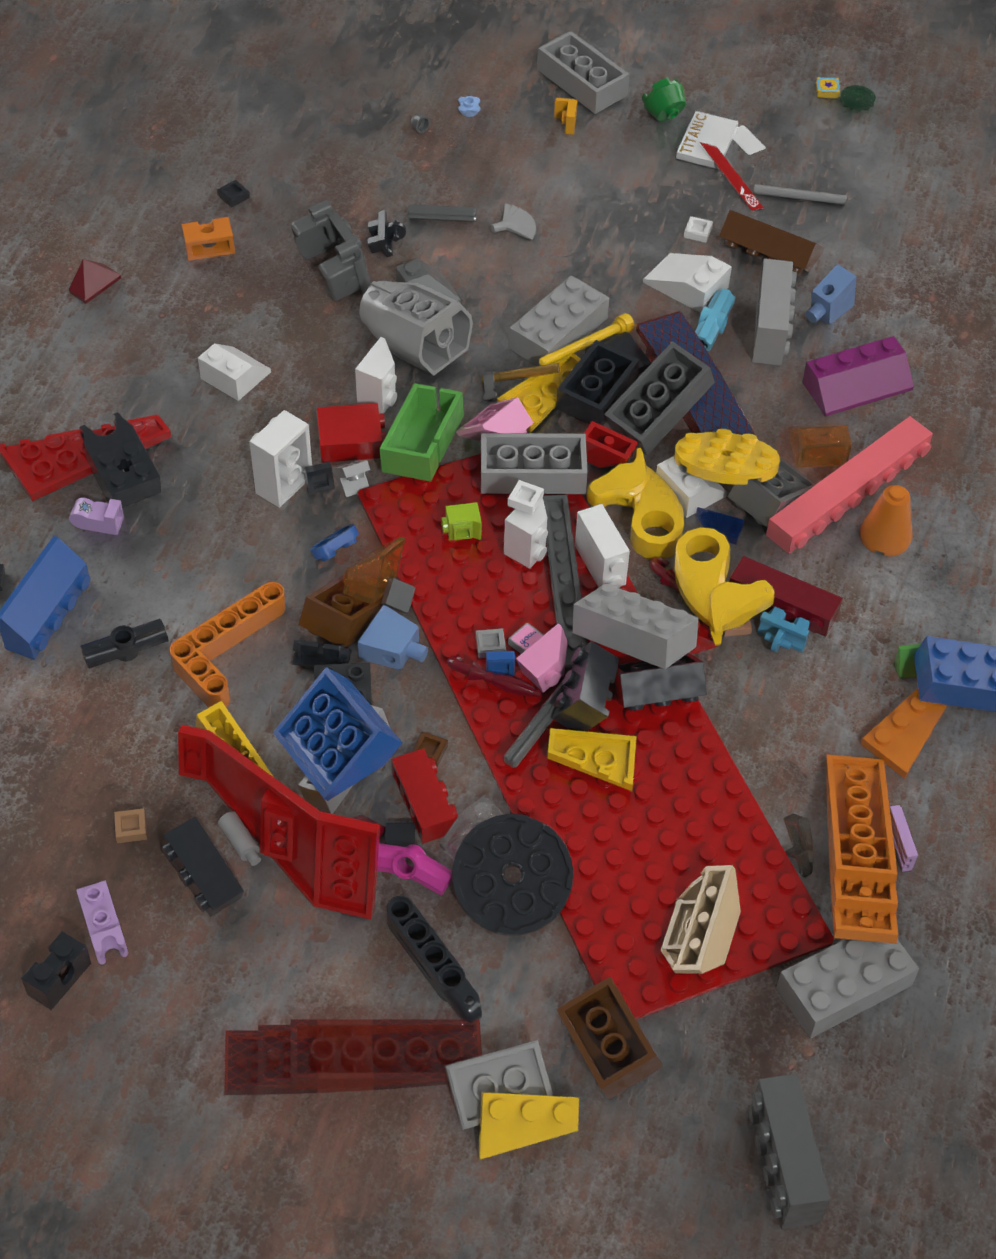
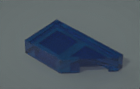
[696,507,744,545]

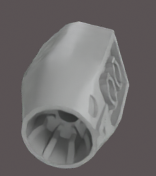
[359,281,473,376]

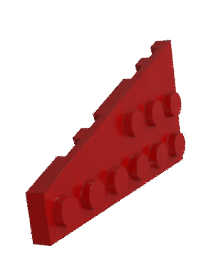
[0,414,171,501]

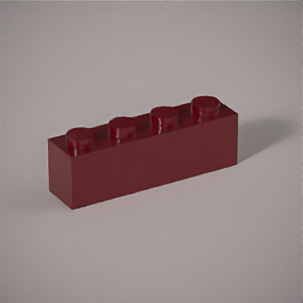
[729,556,843,637]

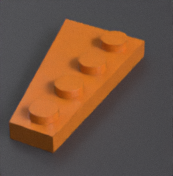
[861,688,948,779]

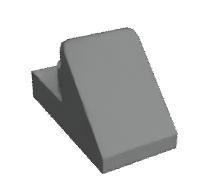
[332,460,370,497]

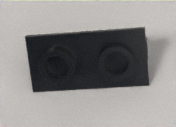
[292,638,352,668]

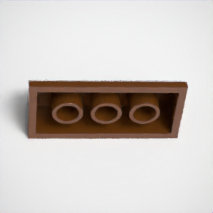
[719,210,825,274]

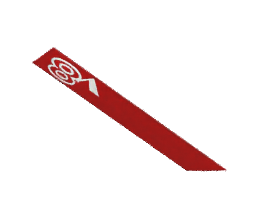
[700,142,764,210]

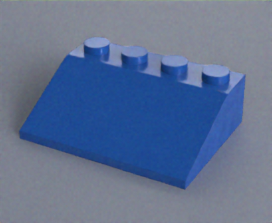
[273,667,402,801]

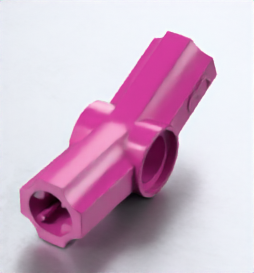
[377,843,452,896]

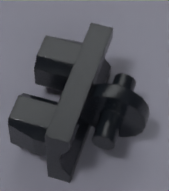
[368,210,406,257]

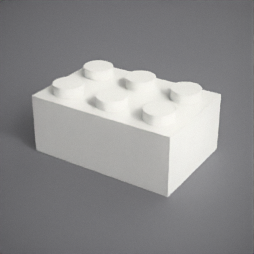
[249,410,312,508]

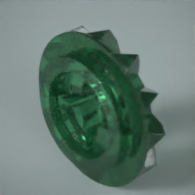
[840,85,876,112]

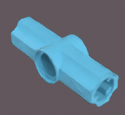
[691,288,735,353]

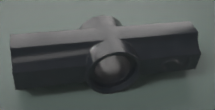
[80,618,169,669]

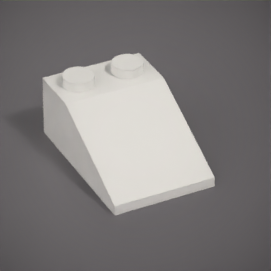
[643,253,732,313]

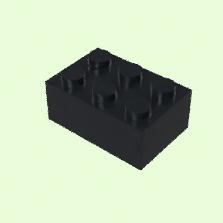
[557,340,639,426]

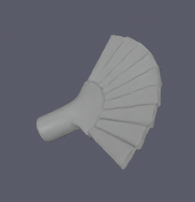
[490,203,536,241]

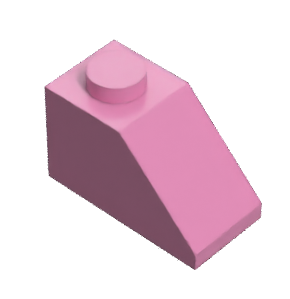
[516,623,567,692]

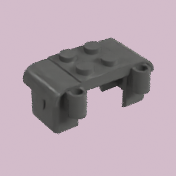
[291,199,371,301]

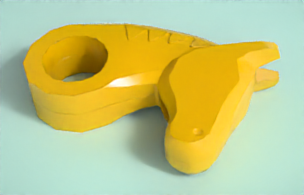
[586,448,684,559]
[675,527,774,646]

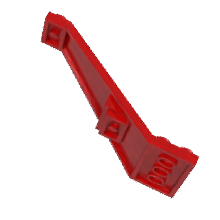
[178,725,380,920]

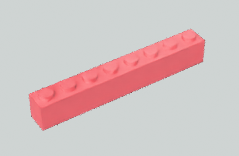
[766,416,933,554]

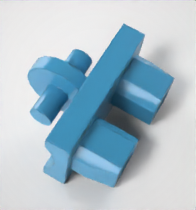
[757,607,810,653]

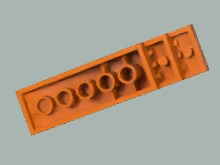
[826,754,898,944]

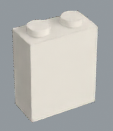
[575,504,630,588]

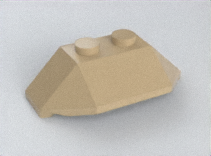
[661,865,741,973]

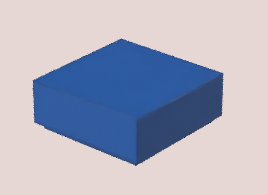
[486,651,515,676]

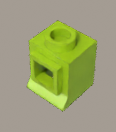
[441,503,482,540]

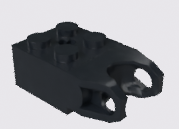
[79,412,161,508]

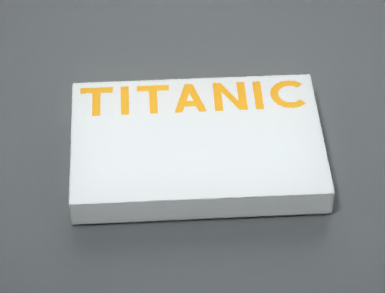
[676,111,738,169]

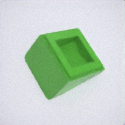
[894,643,922,678]

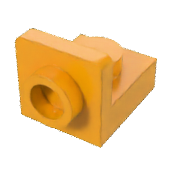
[554,98,578,135]

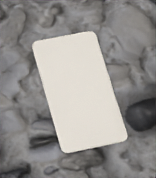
[733,125,766,155]

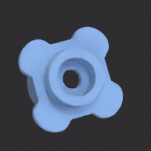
[458,96,480,117]

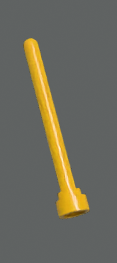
[539,313,635,365]

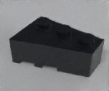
[552,641,619,732]
[161,816,244,917]

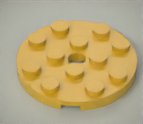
[674,429,780,485]

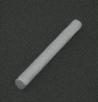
[754,185,847,205]

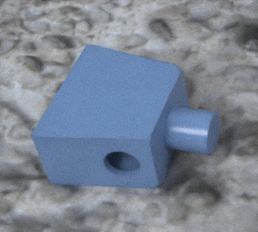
[805,264,857,324]
[358,605,428,670]

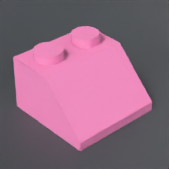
[456,397,533,441]

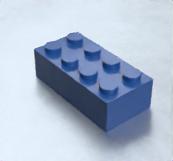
[914,636,996,712]

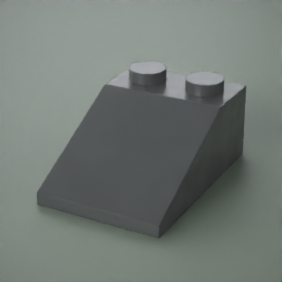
[728,457,816,527]

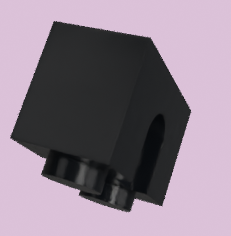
[21,931,92,1010]

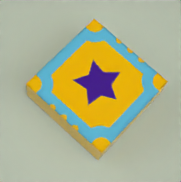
[816,77,840,98]

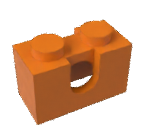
[181,217,235,261]

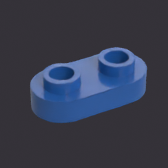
[310,523,359,561]

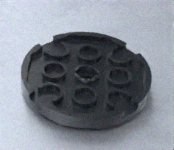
[452,814,573,936]

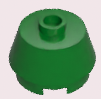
[642,78,686,122]

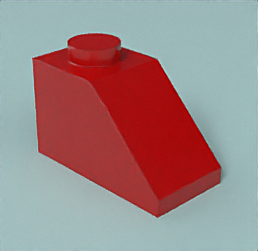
[584,421,638,468]

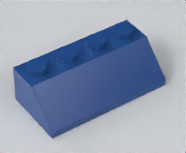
[0,536,90,660]

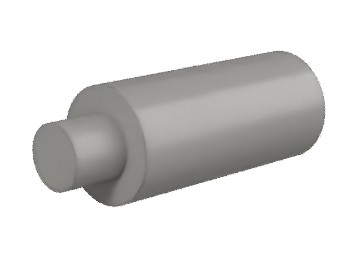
[218,811,261,866]

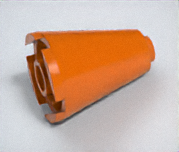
[859,485,913,556]

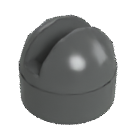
[411,113,431,133]

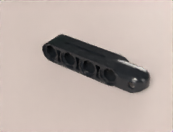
[387,896,482,1024]

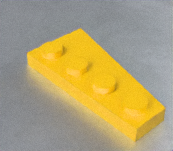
[497,353,580,433]

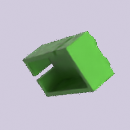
[380,383,464,482]

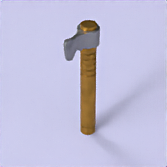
[481,363,560,401]

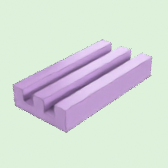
[890,805,918,872]

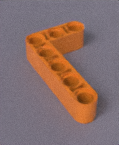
[169,582,286,707]

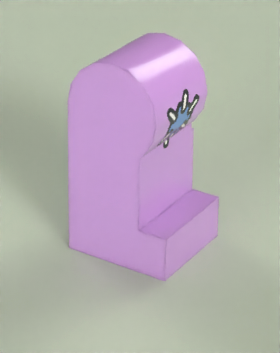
[69,498,124,535]

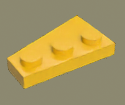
[548,728,636,791]
[478,1092,579,1160]

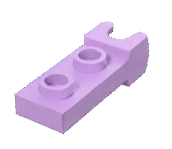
[76,880,128,965]

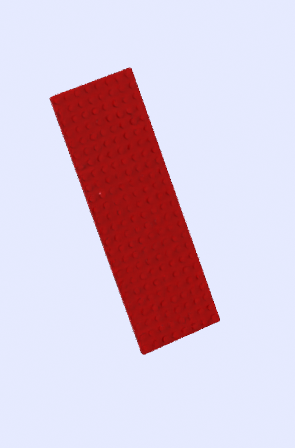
[358,454,834,1019]

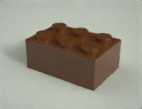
[556,977,664,1099]

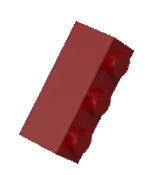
[391,748,459,844]

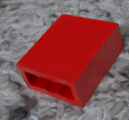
[317,403,387,463]

